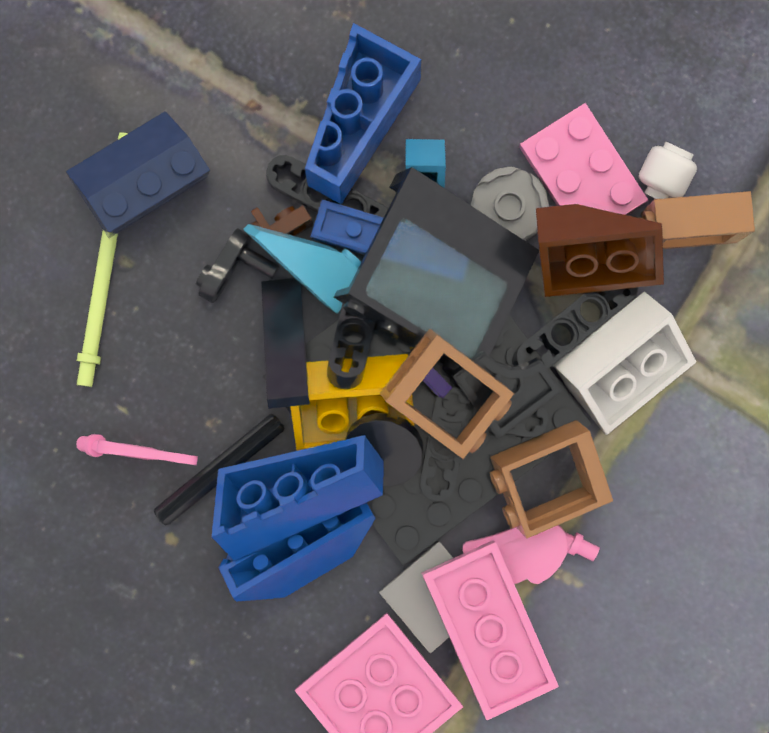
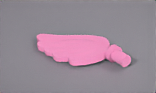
[76,434,198,465]
[462,525,600,584]

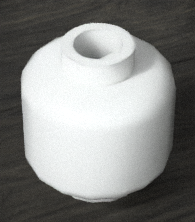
[639,142,697,199]

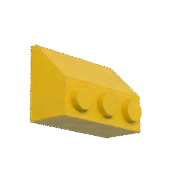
[290,354,414,451]

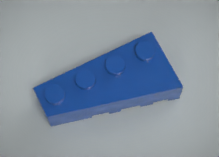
[305,23,421,204]
[212,435,384,561]

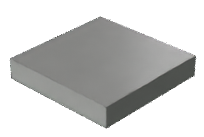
[379,541,453,653]

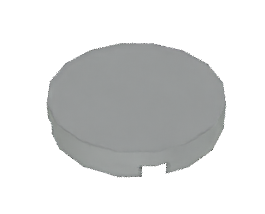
[471,167,549,241]

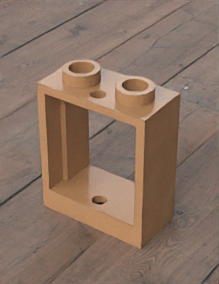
[641,191,755,249]
[380,328,514,459]
[490,420,613,539]

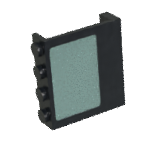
[333,167,540,375]

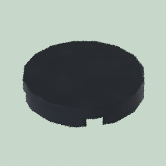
[345,413,424,487]

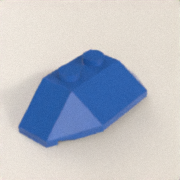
[218,502,376,602]

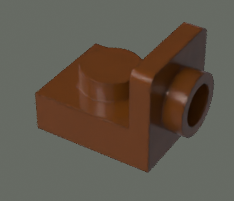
[251,205,313,237]

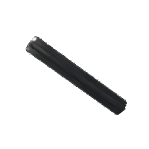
[154,414,284,525]

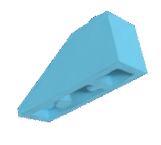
[243,224,361,314]

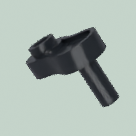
[196,228,280,303]

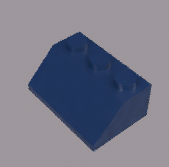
[66,111,210,238]

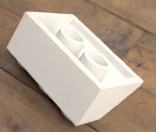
[553,291,696,435]

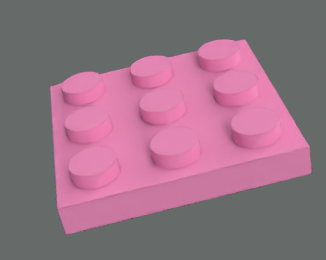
[295,613,463,733]

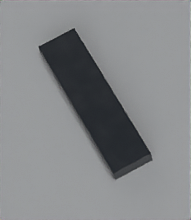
[261,278,310,409]

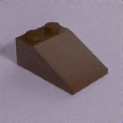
[536,204,664,297]

